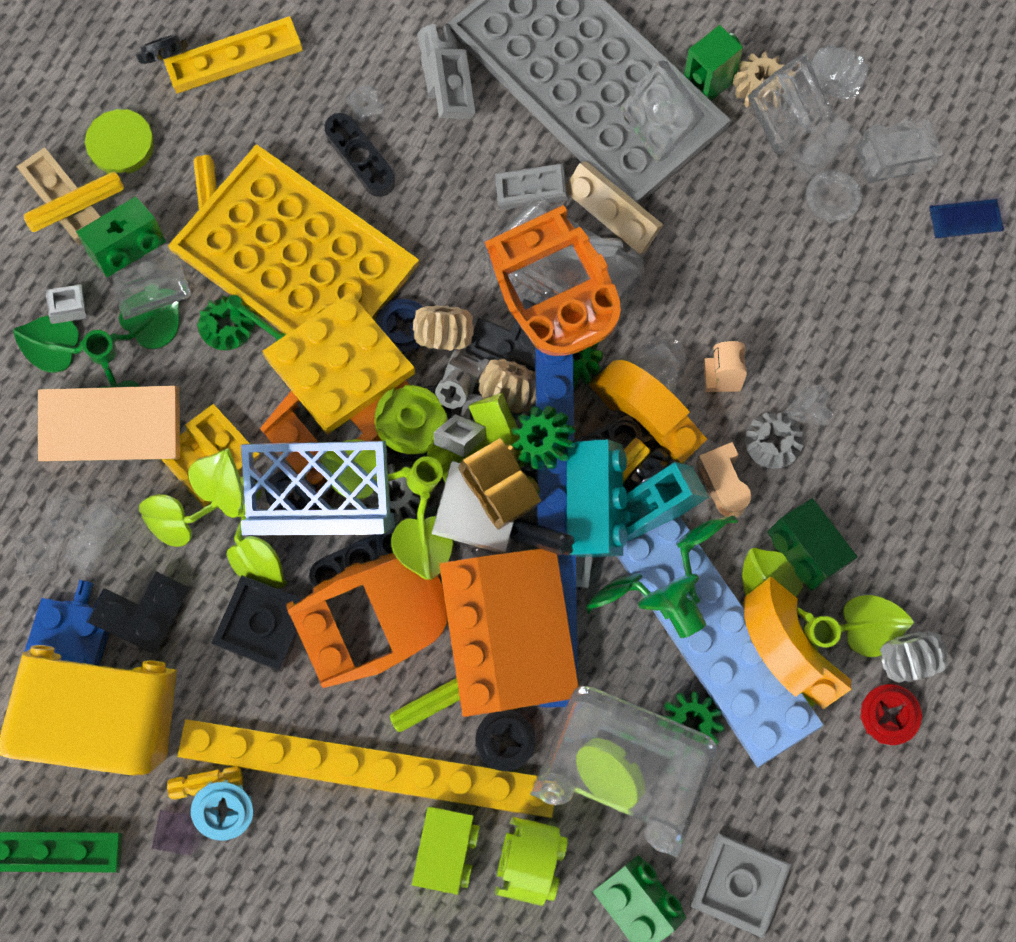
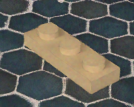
[16,147,100,245]
[566,161,663,254]

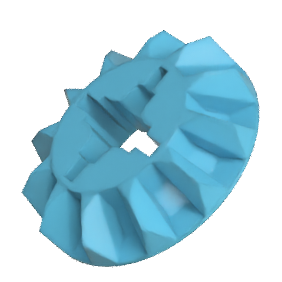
[191,779,254,841]

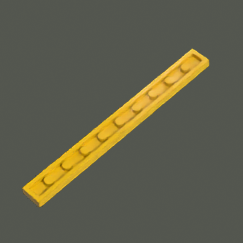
[177,719,558,819]

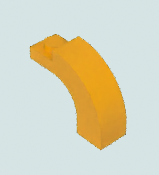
[589,360,707,464]
[744,576,851,709]

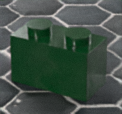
[767,498,858,591]

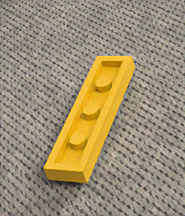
[163,16,303,94]

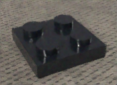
[211,575,302,672]

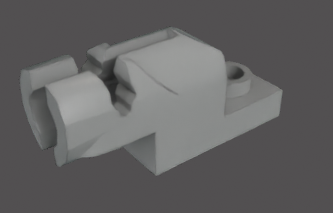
[417,24,476,119]

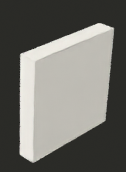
[432,461,513,554]

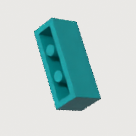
[567,439,627,557]

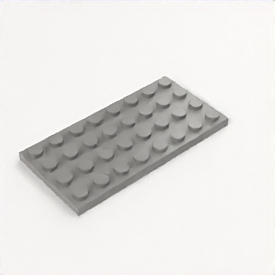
[447,0,731,204]

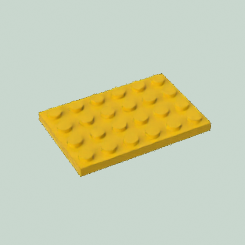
[168,144,420,335]

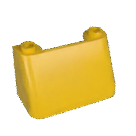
[0,645,177,775]

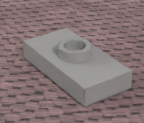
[495,163,568,210]

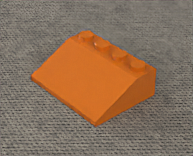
[439,549,581,717]

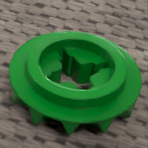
[197,295,254,351]

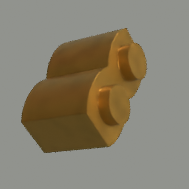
[458,439,541,530]

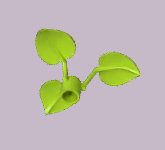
[320,439,486,580]
[139,449,287,588]
[742,548,914,707]

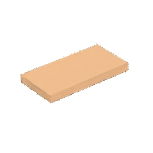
[38,386,180,462]

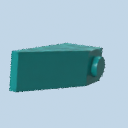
[623,462,710,542]

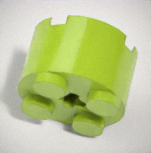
[495,816,568,906]

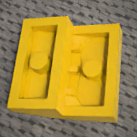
[161,404,260,507]

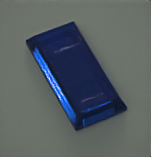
[929,198,1004,239]

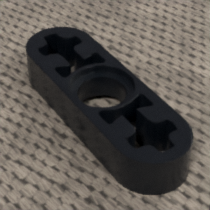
[324,113,395,197]

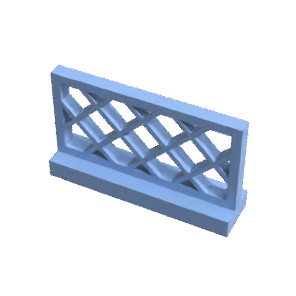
[241,441,395,535]

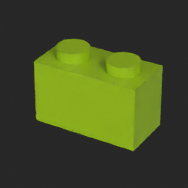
[412,806,480,895]

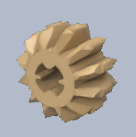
[733,51,792,112]
[413,305,474,350]
[478,359,536,413]

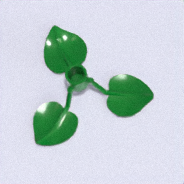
[13,291,179,388]
[585,515,738,638]

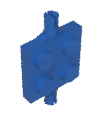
[24,580,109,666]

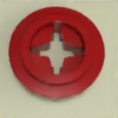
[859,684,922,746]

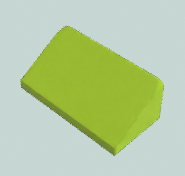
[469,392,528,468]

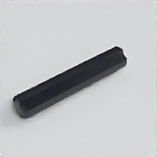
[509,518,575,555]

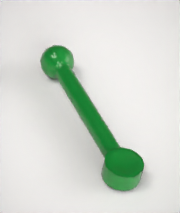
[226,295,286,341]

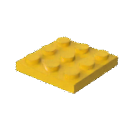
[263,293,415,435]

